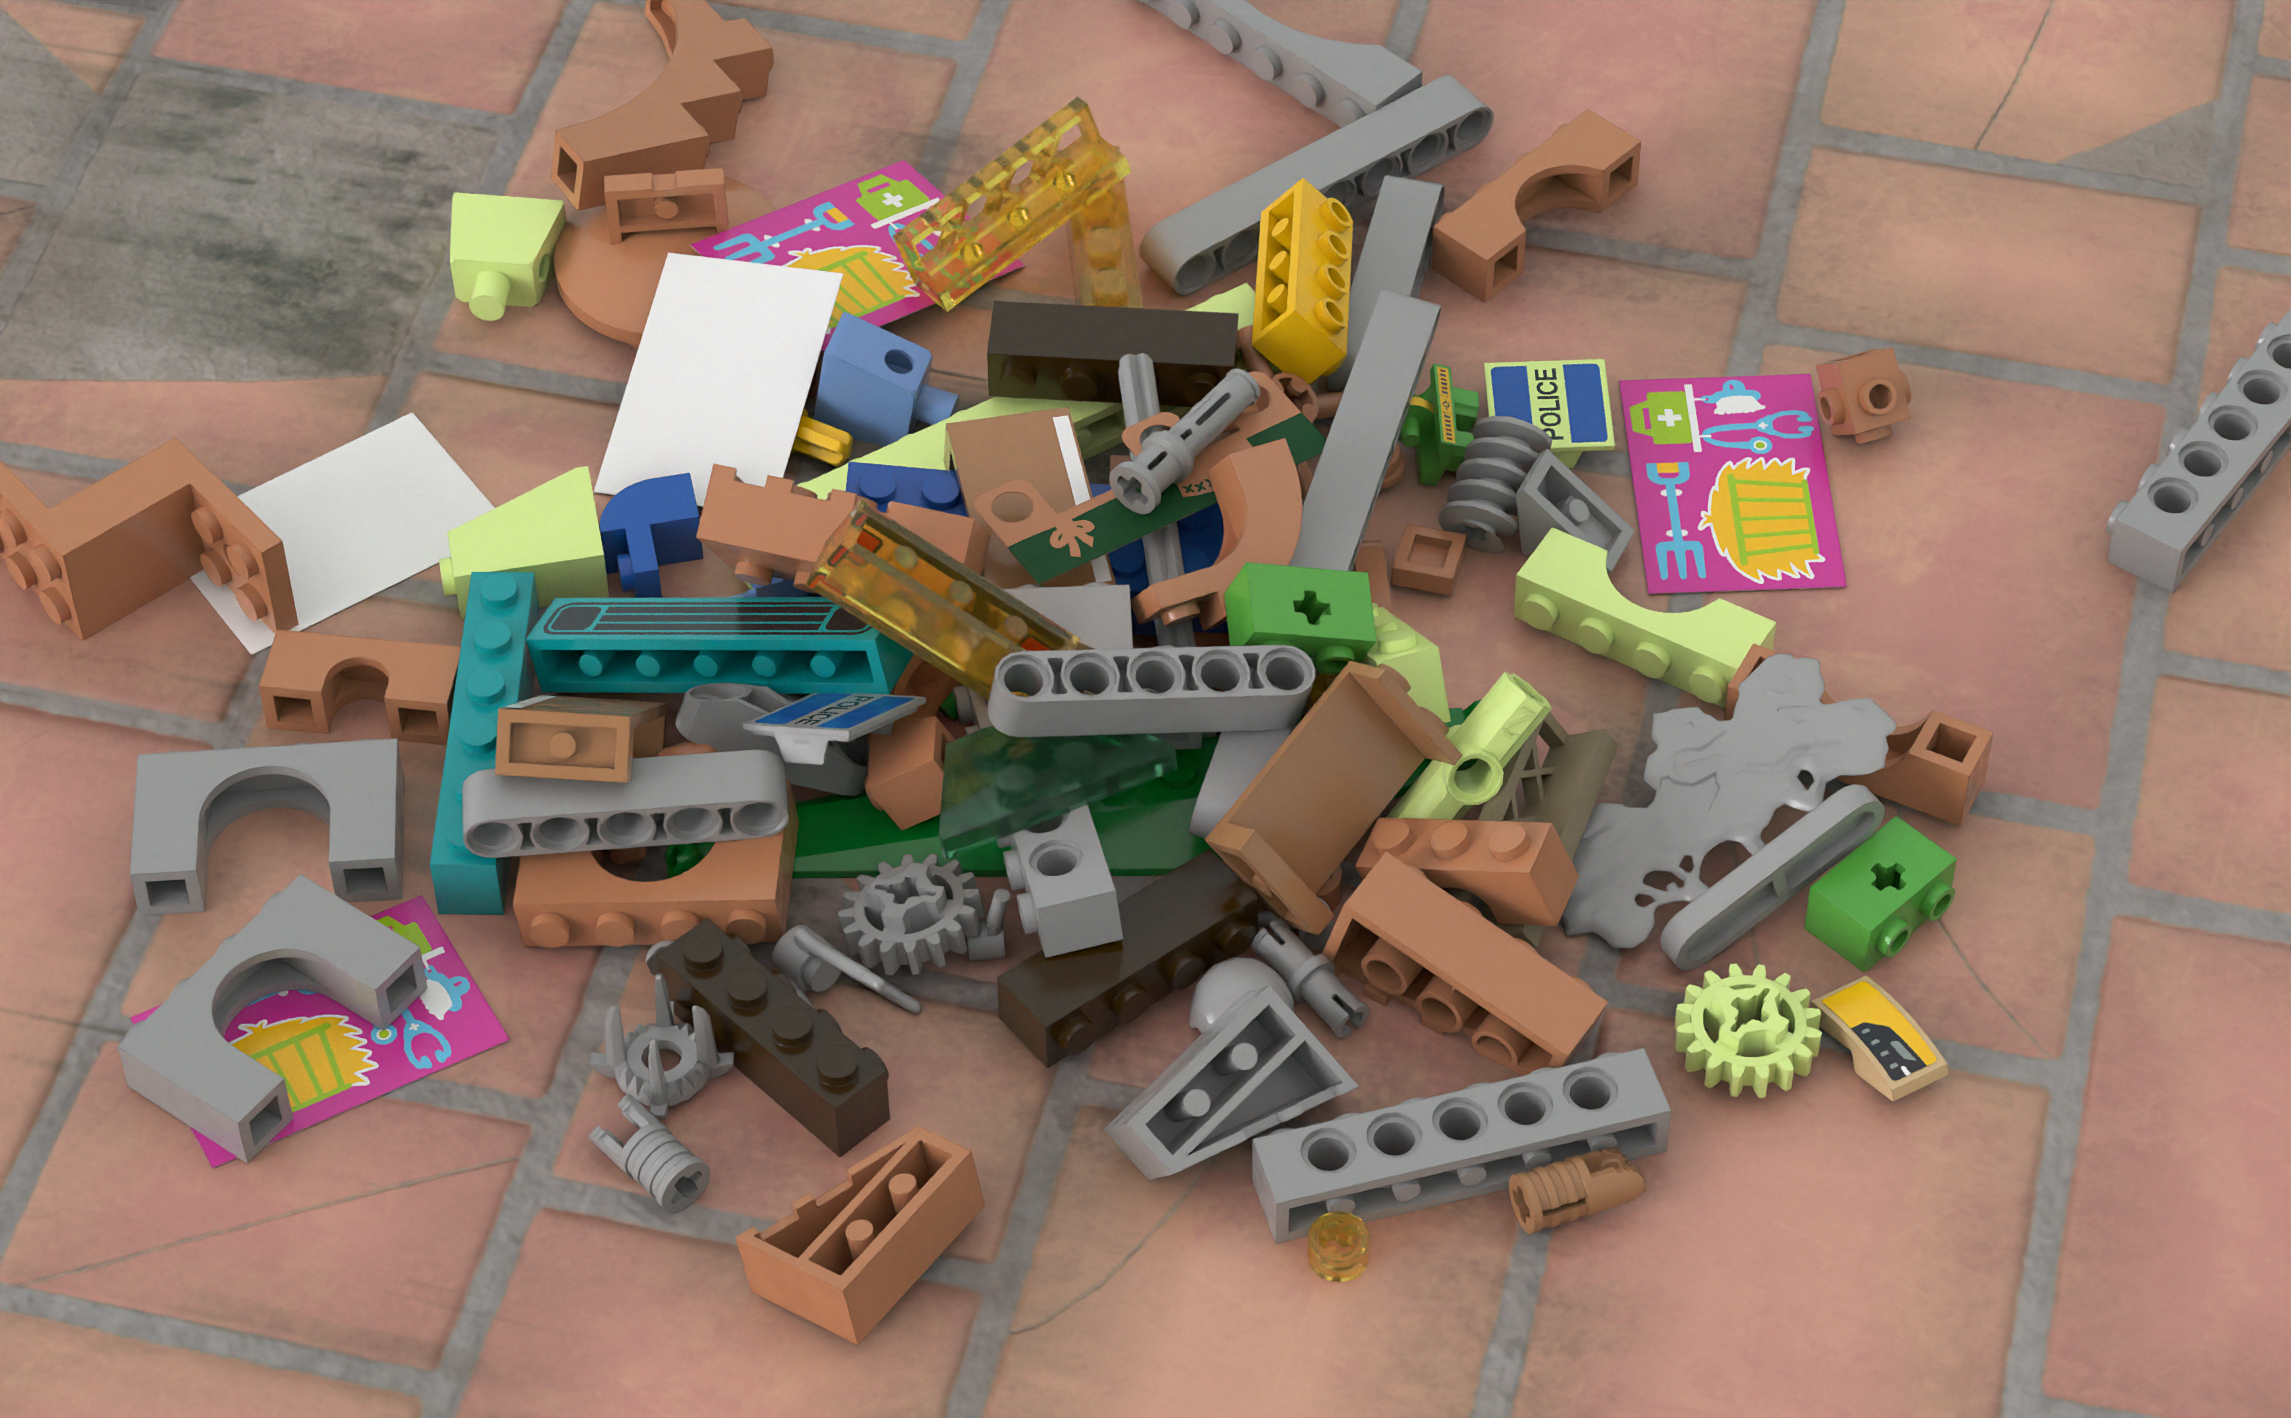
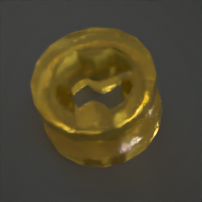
[1307,1211,1370,1282]

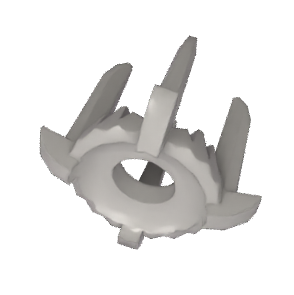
[590,973,734,1119]

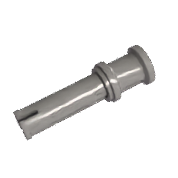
[1109,368,1260,514]

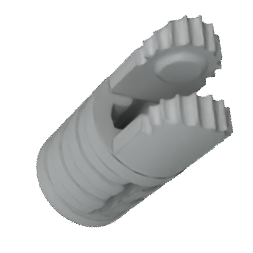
[588,1093,710,1213]

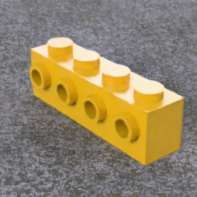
[1252,178,1353,384]

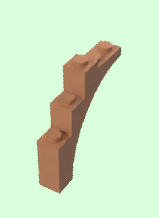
[550,0,774,211]

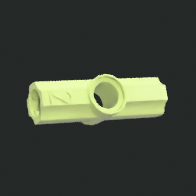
[1386,672,1552,820]

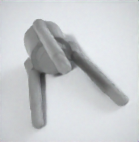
[772,925,922,1013]

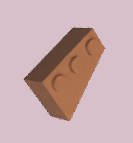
[735,1126,985,1345]

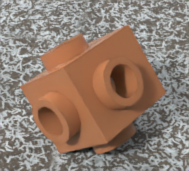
[1815,347,1911,443]

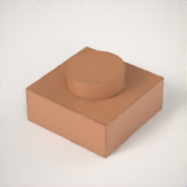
[1391,523,1467,596]

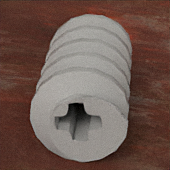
[1438,416,1552,553]

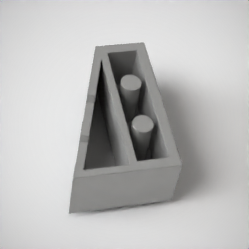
[1103,985,1359,1180]

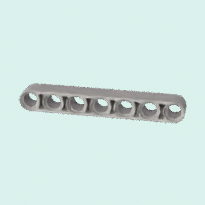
[1139,75,1494,296]

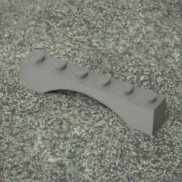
[1138,0,1423,128]

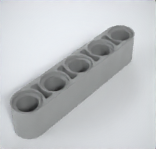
[1327,175,1445,392]
[987,645,1315,737]
[462,750,789,858]

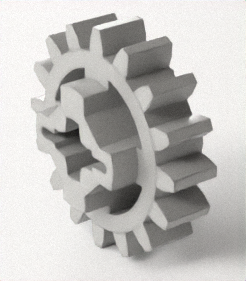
[838,853,985,975]

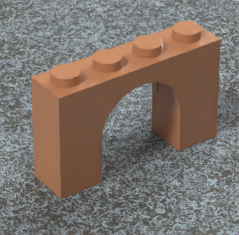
[513,779,799,948]

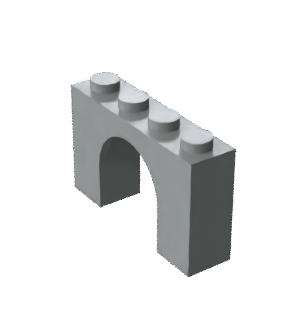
[130,738,405,916]
[118,874,428,1164]

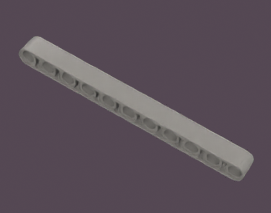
[1189,288,1442,839]

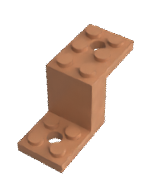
[0,437,299,641]

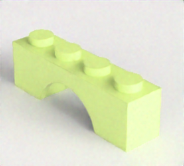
[1514,527,1776,708]

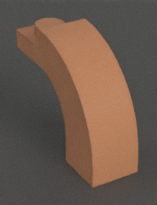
[1130,438,1303,631]

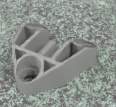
[675,683,869,796]

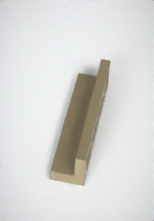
[1447,712,1619,949]

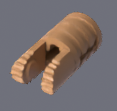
[1509,1147,1647,1234]

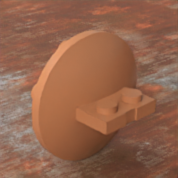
[553,168,776,350]

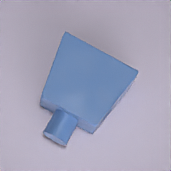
[813,312,960,446]

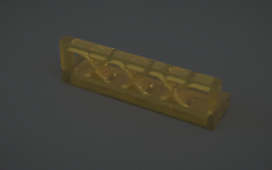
[893,97,1131,312]

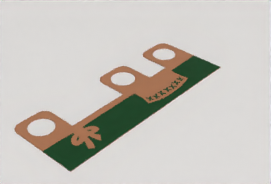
[973,371,1326,585]

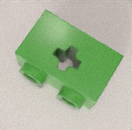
[1224,562,1377,675]
[1804,816,1957,973]

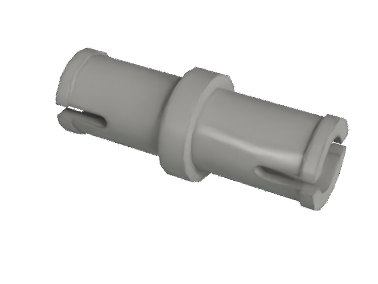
[1252,919,1370,1038]

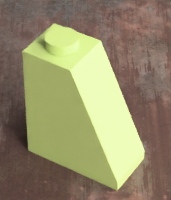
[439,466,609,619]

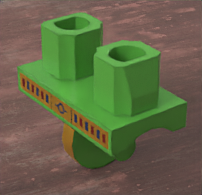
[1398,364,1480,487]

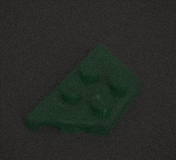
[939,725,1178,860]

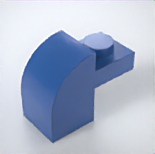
[600,473,704,598]

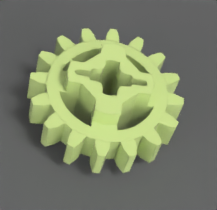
[1674,963,1822,1098]

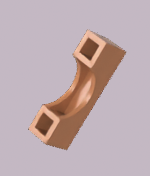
[1432,109,1641,303]
[864,603,977,831]
[1724,643,1994,826]

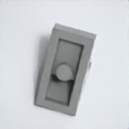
[1516,449,1635,574]

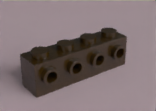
[987,301,1239,407]
[997,849,1259,1068]
[656,918,890,1157]

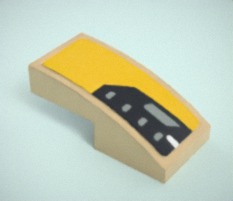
[1811,975,1949,1101]

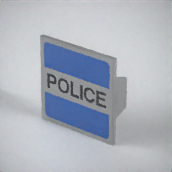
[743,693,926,765]

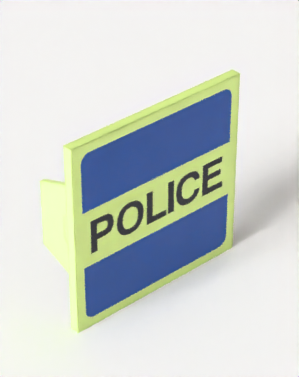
[1484,359,1615,468]

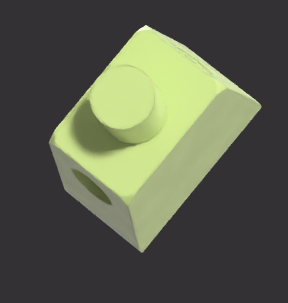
[450,192,566,321]

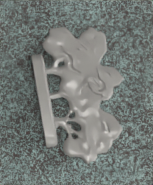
[1560,654,1897,971]

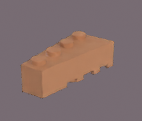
[696,463,991,614]
[1322,851,1608,1076]

